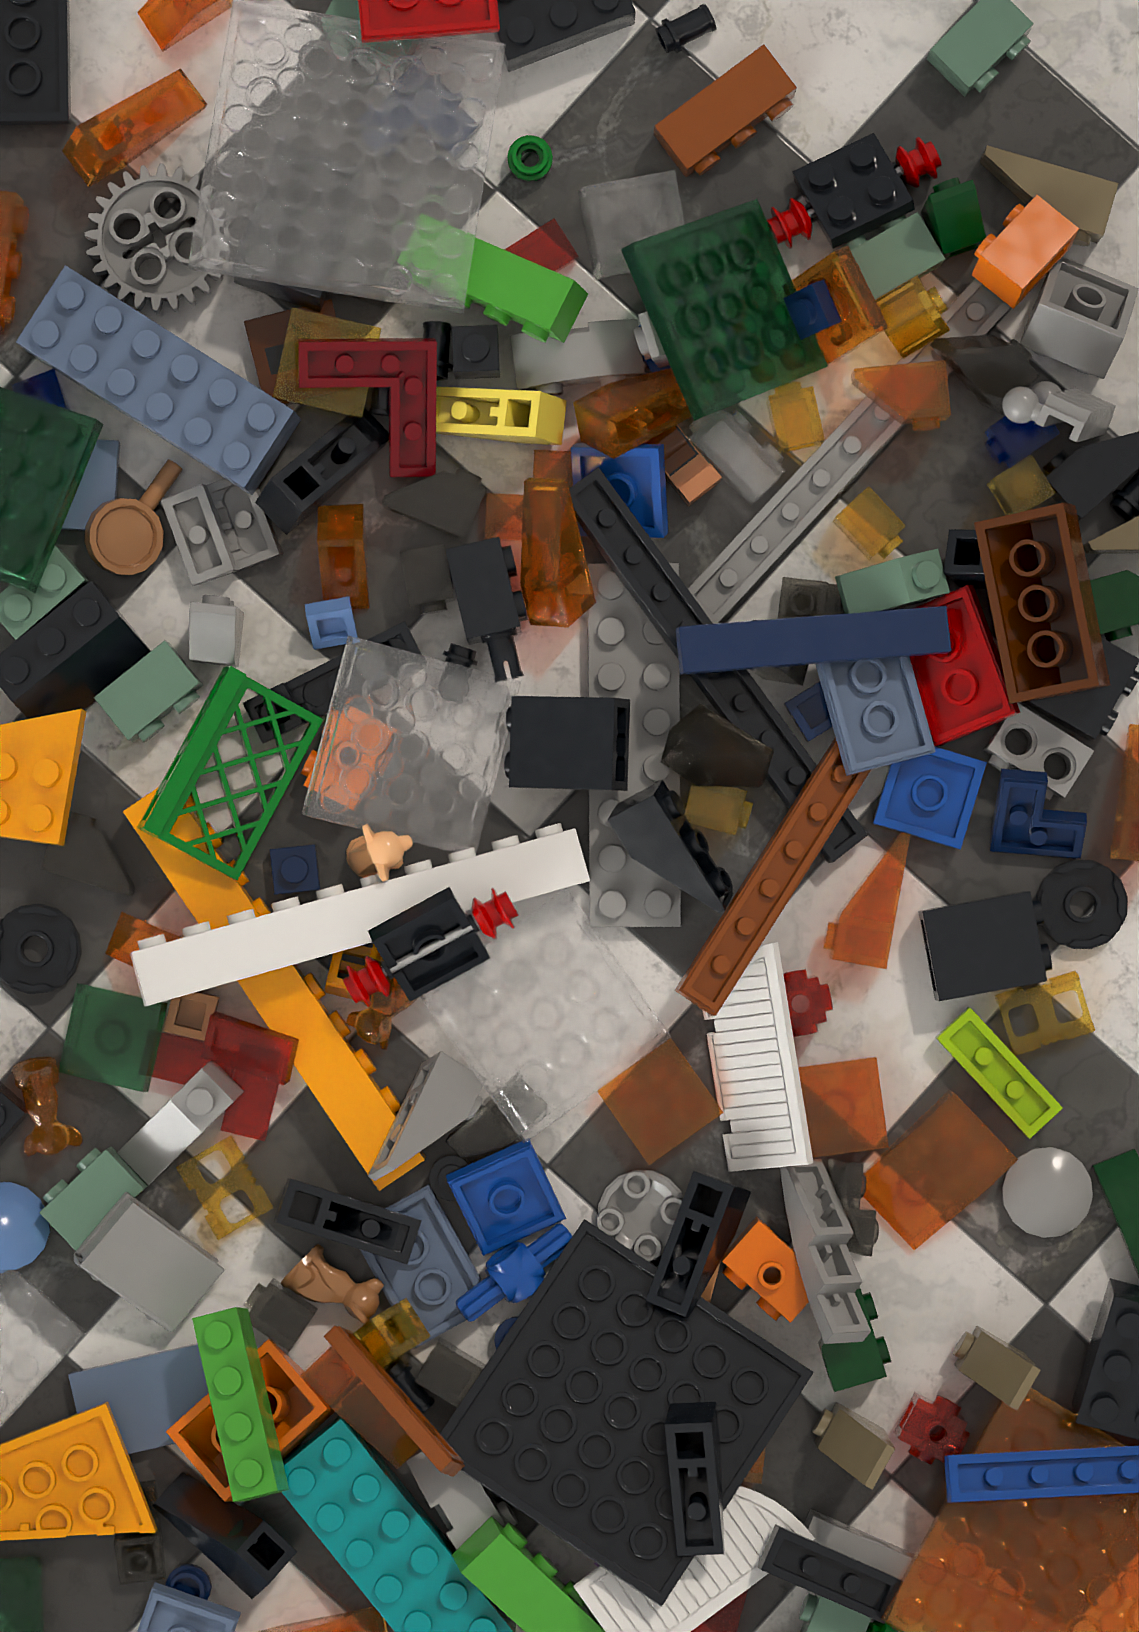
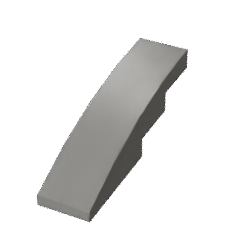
[780,1159,871,1344]

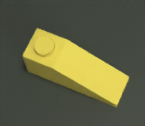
[436,386,567,445]

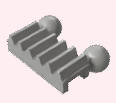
[1002,381,1116,442]

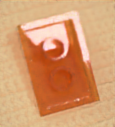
[851,1090,1018,1250]

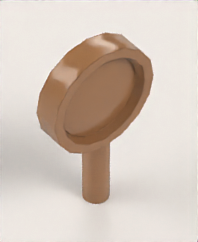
[85,459,183,575]

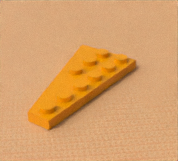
[0,709,87,846]
[0,1402,158,1541]

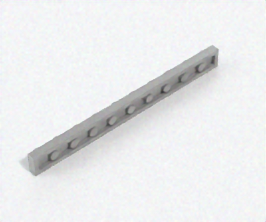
[688,278,1011,624]

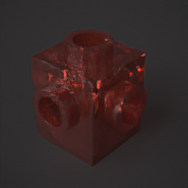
[783,969,833,1037]
[894,1392,970,1465]

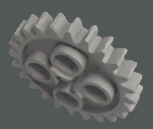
[85,163,234,314]

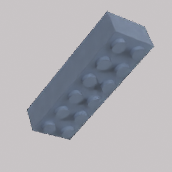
[16,265,301,495]

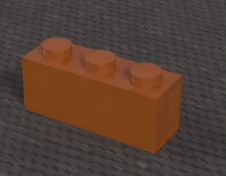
[653,44,797,177]

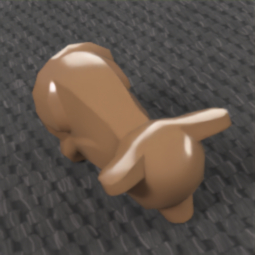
[281,1244,384,1325]

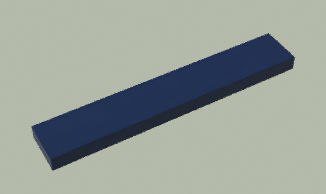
[675,606,951,675]

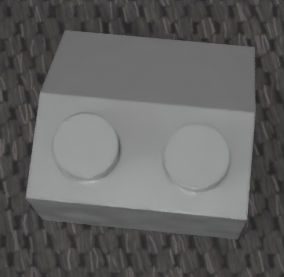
[1019,257,1139,379]

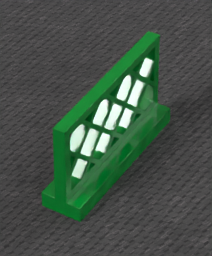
[137,666,324,880]

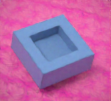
[305,596,358,650]

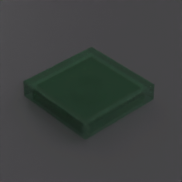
[58,983,168,1092]

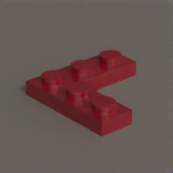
[298,338,437,477]

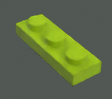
[935,1007,1063,1139]

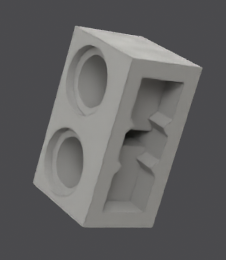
[983,703,1094,801]

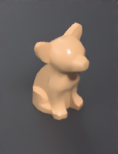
[346,824,413,882]

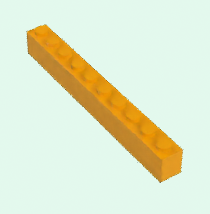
[123,788,426,1191]

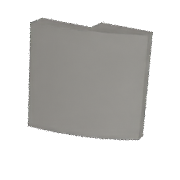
[161,478,283,586]

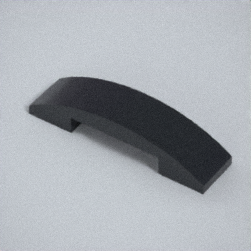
[243,621,425,744]

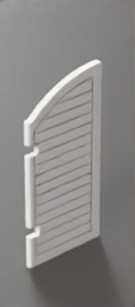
[703,942,813,1172]
[573,1486,815,1632]

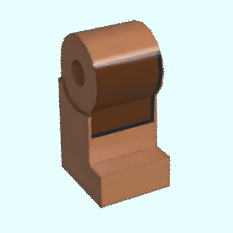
[639,416,722,507]

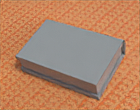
[74,1192,224,1332]

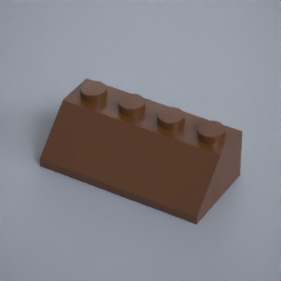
[974,503,1110,704]

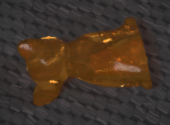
[346,955,419,1050]
[12,1057,83,1156]

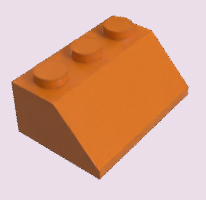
[166,1339,338,1502]

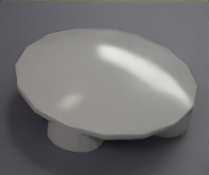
[1002,1147,1093,1238]
[597,1170,684,1261]

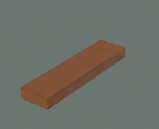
[323,1325,465,1477]

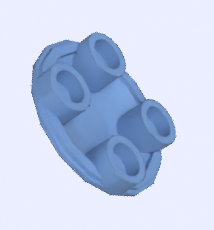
[0,1182,50,1273]

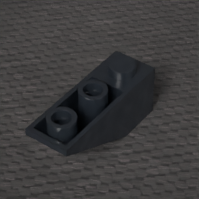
[607,780,734,913]
[152,1472,297,1599]

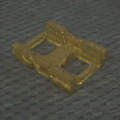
[994,970,1095,1056]
[176,1135,274,1240]

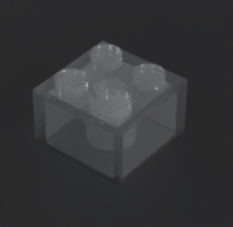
[578,170,691,281]

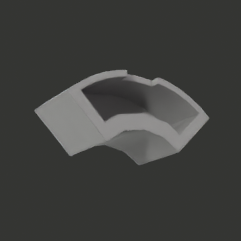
[510,319,645,396]
[406,1452,518,1550]

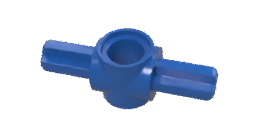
[455,1223,572,1322]

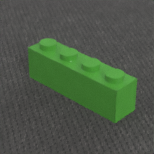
[397,214,588,343]
[192,1307,289,1502]
[452,1516,605,1632]

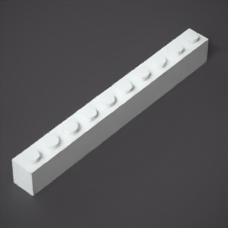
[130,823,590,1006]

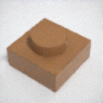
[163,992,220,1042]

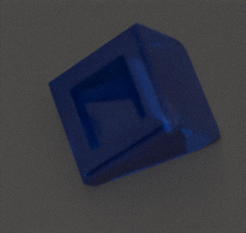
[12,369,71,428]

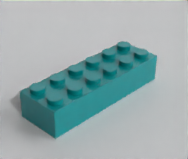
[282,1412,516,1632]

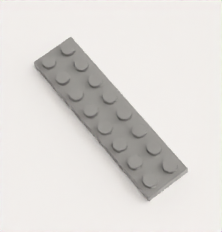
[588,563,681,927]

